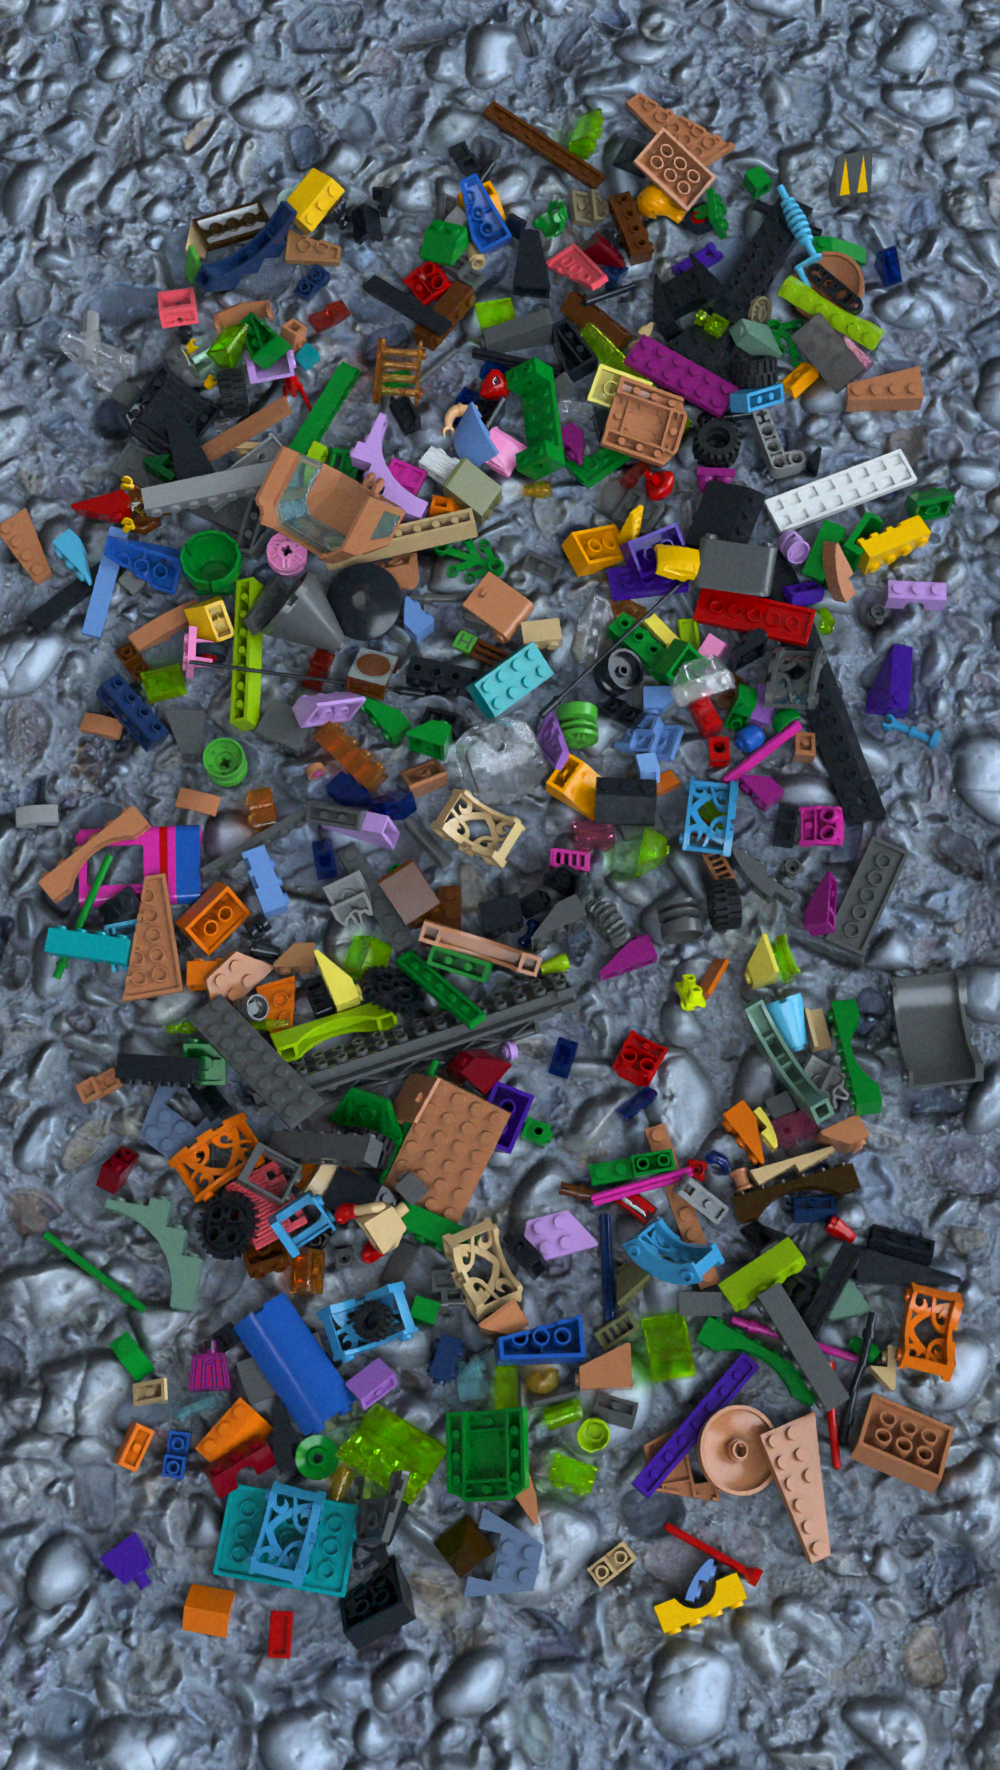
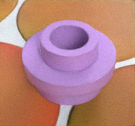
[501,1041,518,1062]

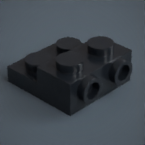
[727,627,768,673]
[781,1273,816,1316]

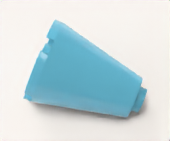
[765,993,807,1052]

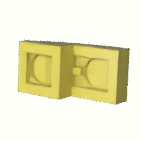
[753,1106,778,1153]

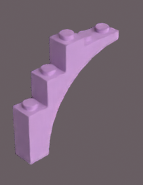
[349,413,429,522]

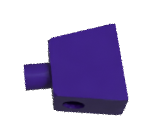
[100,1532,153,1591]

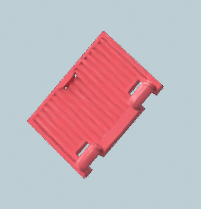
[225,1161,308,1250]

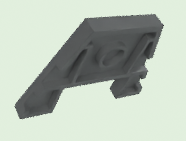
[354,1470,410,1545]

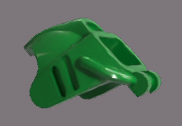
[533,198,568,240]

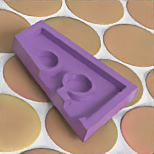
[533,710,569,770]

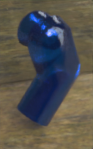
[517,919,540,948]
[705,1150,733,1177]

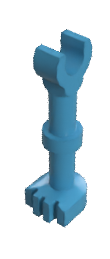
[882,714,941,750]

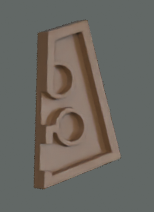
[285,229,341,266]

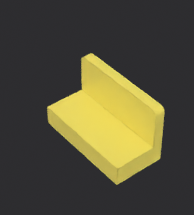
[640,613,680,649]

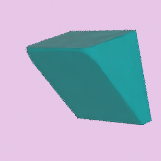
[295,343,320,371]

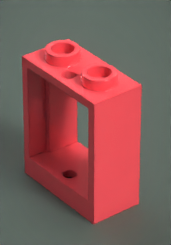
[157,287,199,328]

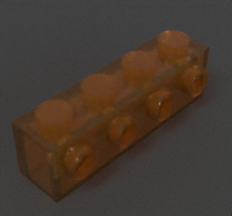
[313,720,389,793]

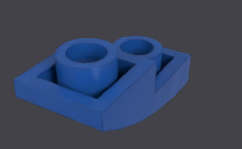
[161,1429,192,1479]

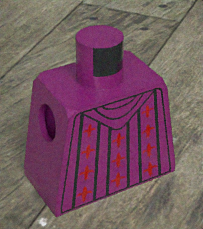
[188,1341,232,1393]

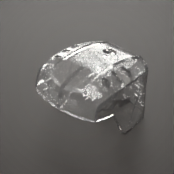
[455,716,549,807]

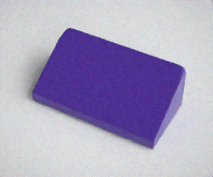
[782,580,825,606]

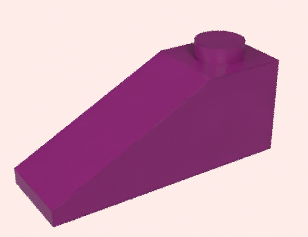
[803,871,838,937]
[598,934,658,982]

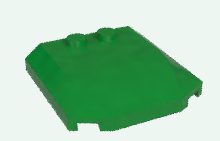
[446,1407,529,1502]

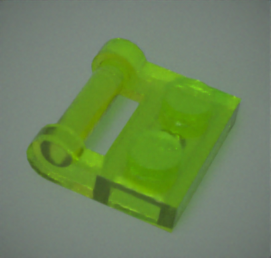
[772,934,801,985]

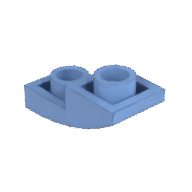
[683,1558,716,1603]

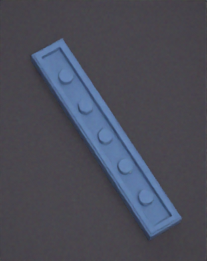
[81,526,129,639]

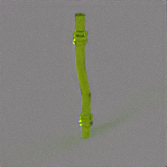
[166,1018,290,1035]

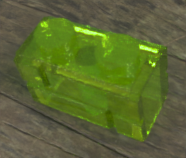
[548,1453,598,1497]

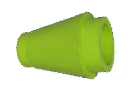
[540,952,571,976]

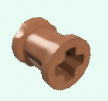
[729,1167,754,1193]

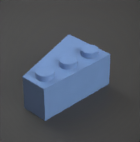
[241,845,290,919]

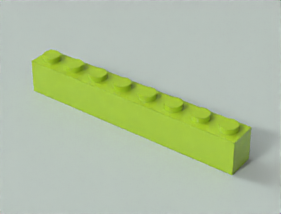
[230,577,265,732]

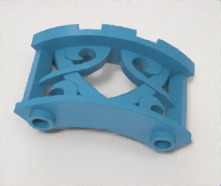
[679,776,738,857]
[622,1218,725,1285]
[317,1281,419,1363]
[247,1480,327,1588]

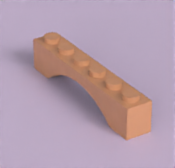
[38,805,152,904]
[418,919,542,977]

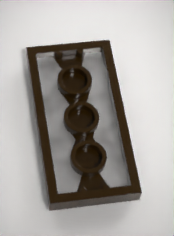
[192,200,269,252]

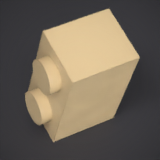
[520,618,562,650]

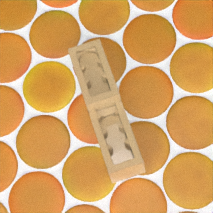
[748,1146,835,1187]

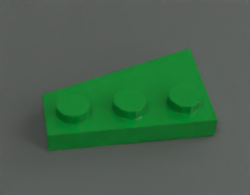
[565,448,632,489]

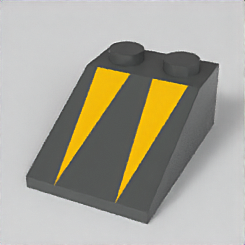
[828,150,873,208]

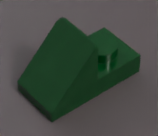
[142,454,177,483]

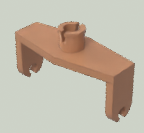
[214,300,274,335]

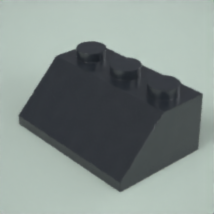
[594,777,657,827]

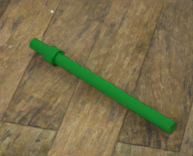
[42,1231,147,1314]

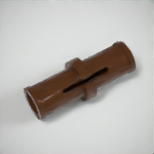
[559,1181,602,1202]

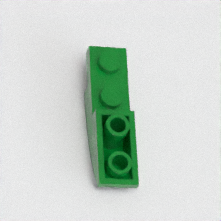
[588,1149,676,1187]

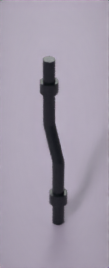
[839,1311,878,1443]

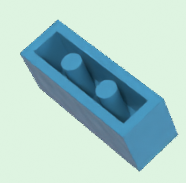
[729,383,784,413]

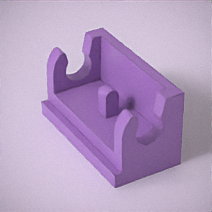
[746,683,774,729]

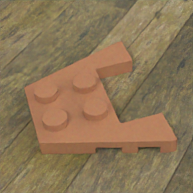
[642,1425,720,1502]

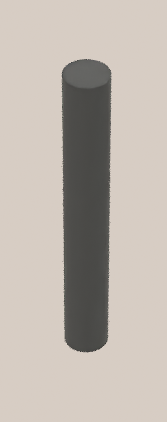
[414,347,458,387]

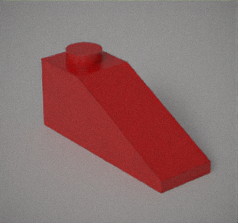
[71,489,132,523]

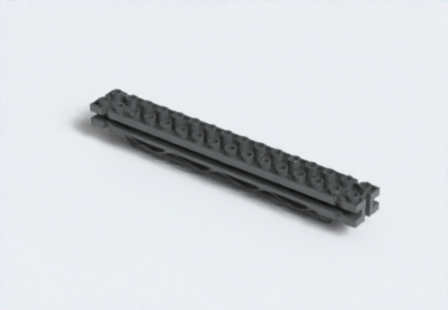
[251,972,578,1116]

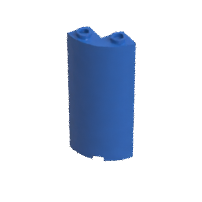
[233,1293,356,1436]

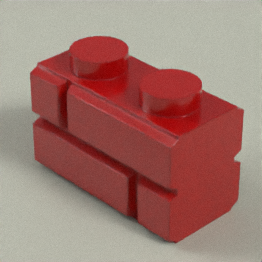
[686,691,723,739]

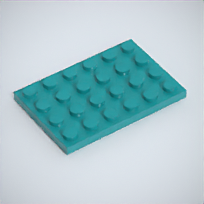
[213,1484,359,1598]

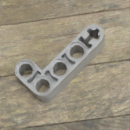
[751,408,805,479]

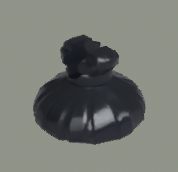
[321,196,352,230]

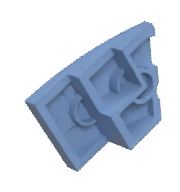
[452,402,499,467]
[613,715,684,762]

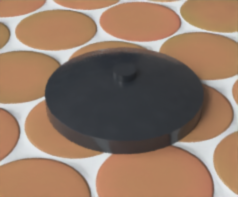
[326,563,403,641]

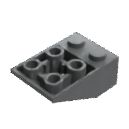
[530,894,587,953]

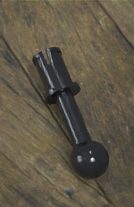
[697,412,752,426]

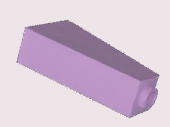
[321,811,400,851]

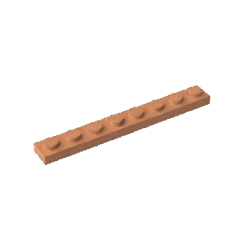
[644,1123,721,1291]

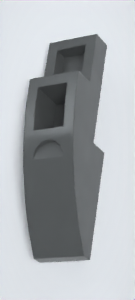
[730,846,797,908]

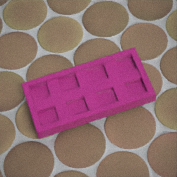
[388,458,428,524]

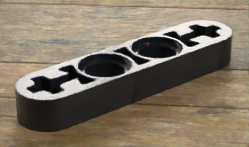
[807,263,864,315]

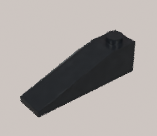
[543,863,590,900]

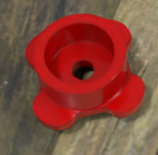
[686,1159,707,1182]

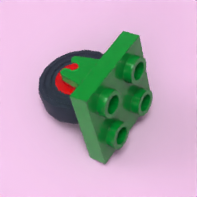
[685,187,729,240]

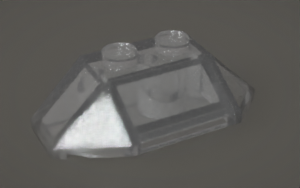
[570,594,615,672]
[670,654,737,708]

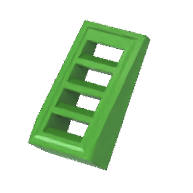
[184,244,201,284]

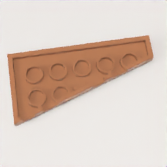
[625,93,735,168]
[757,1412,831,1564]

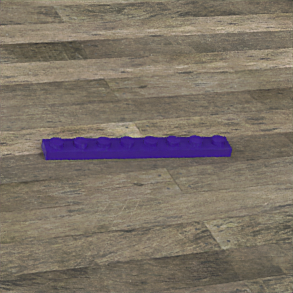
[631,1352,759,1499]

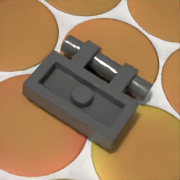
[431,1267,475,1310]

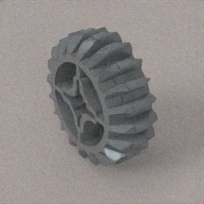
[585,896,630,948]

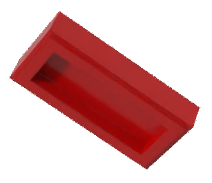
[267,1610,294,1659]

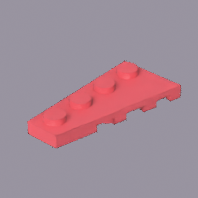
[545,243,609,291]

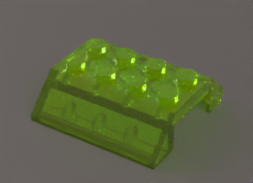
[335,1402,446,1506]

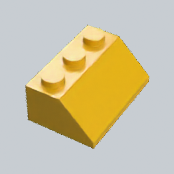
[286,167,345,235]

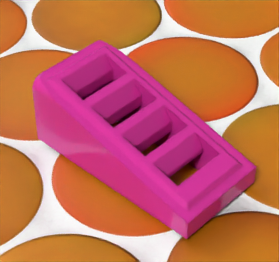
[550,848,590,873]

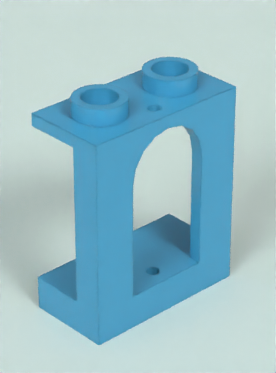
[267,1189,337,1258]

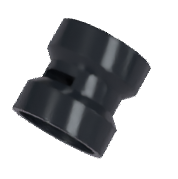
[244,913,272,940]

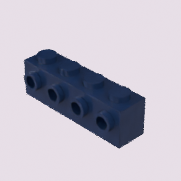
[95,674,169,752]

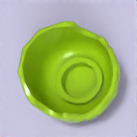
[576,1417,610,1453]

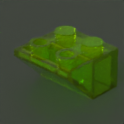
[569,108,604,160]

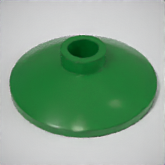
[295,1435,339,1480]

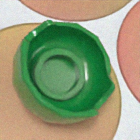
[772,708,801,733]

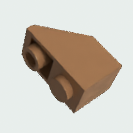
[274,942,316,975]

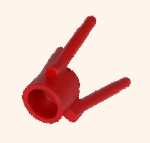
[282,375,312,412]

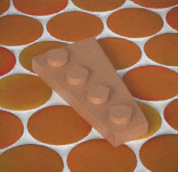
[0,508,53,586]

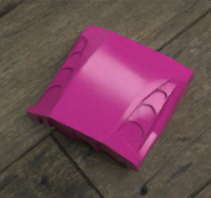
[799,806,844,847]

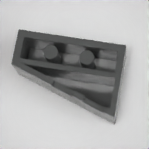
[236,496,292,561]

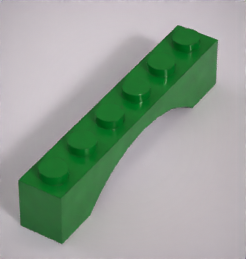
[827,999,882,1116]
[695,1316,815,1408]

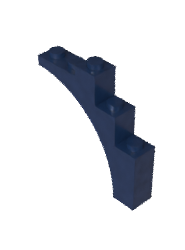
[194,201,298,292]

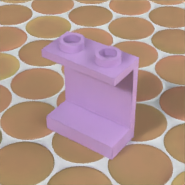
[243,349,297,384]

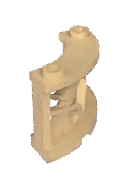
[429,788,526,868]
[442,1218,523,1322]

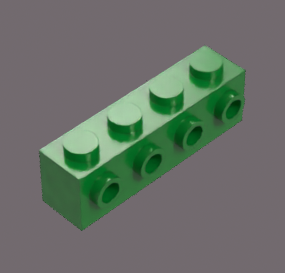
[606,612,666,686]

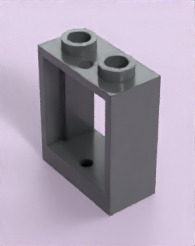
[235,1142,303,1207]

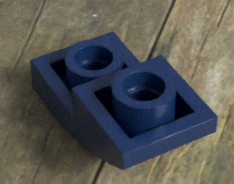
[293,264,331,301]

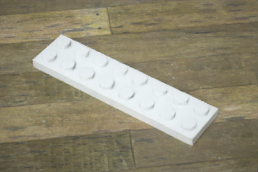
[764,449,917,535]

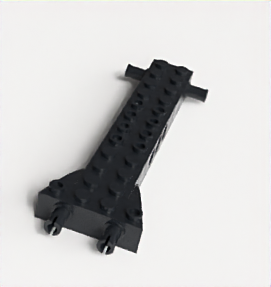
[666,196,823,381]

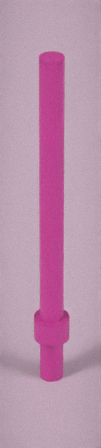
[730,1316,858,1363]

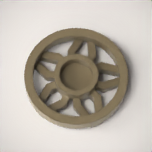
[747,296,771,324]

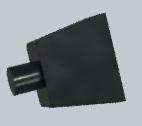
[503,1231,550,1281]

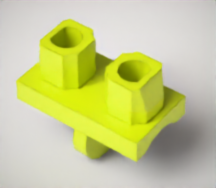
[675,974,706,1011]

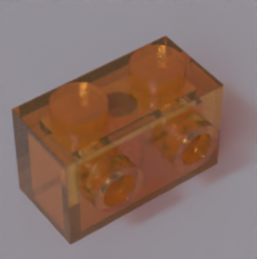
[290,1248,326,1296]

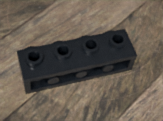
[406,655,486,701]
[115,1053,203,1089]

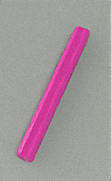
[722,720,802,784]
[590,1167,693,1206]

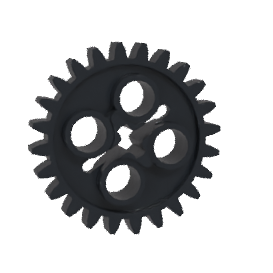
[359,965,425,1017]
[196,1190,261,1261]

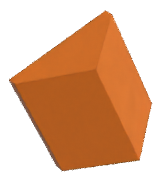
[182,1584,236,1638]

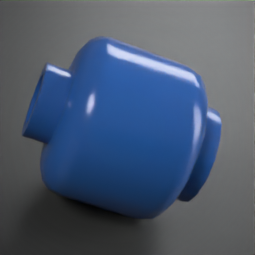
[734,724,765,753]

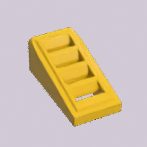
[617,505,644,544]

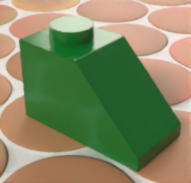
[109,1331,155,1383]

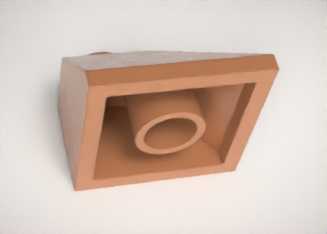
[478,1298,529,1337]

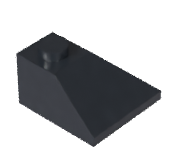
[612,137,647,179]

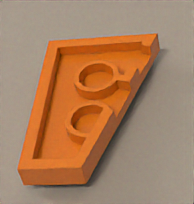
[256,975,296,1037]

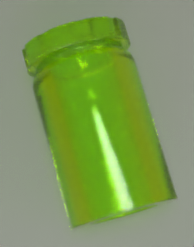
[542,1398,584,1431]

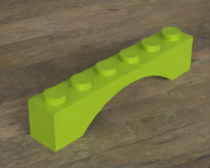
[777,275,886,351]
[270,1002,398,1062]

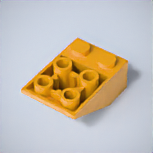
[545,753,601,822]

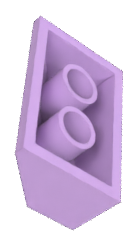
[291,691,366,728]

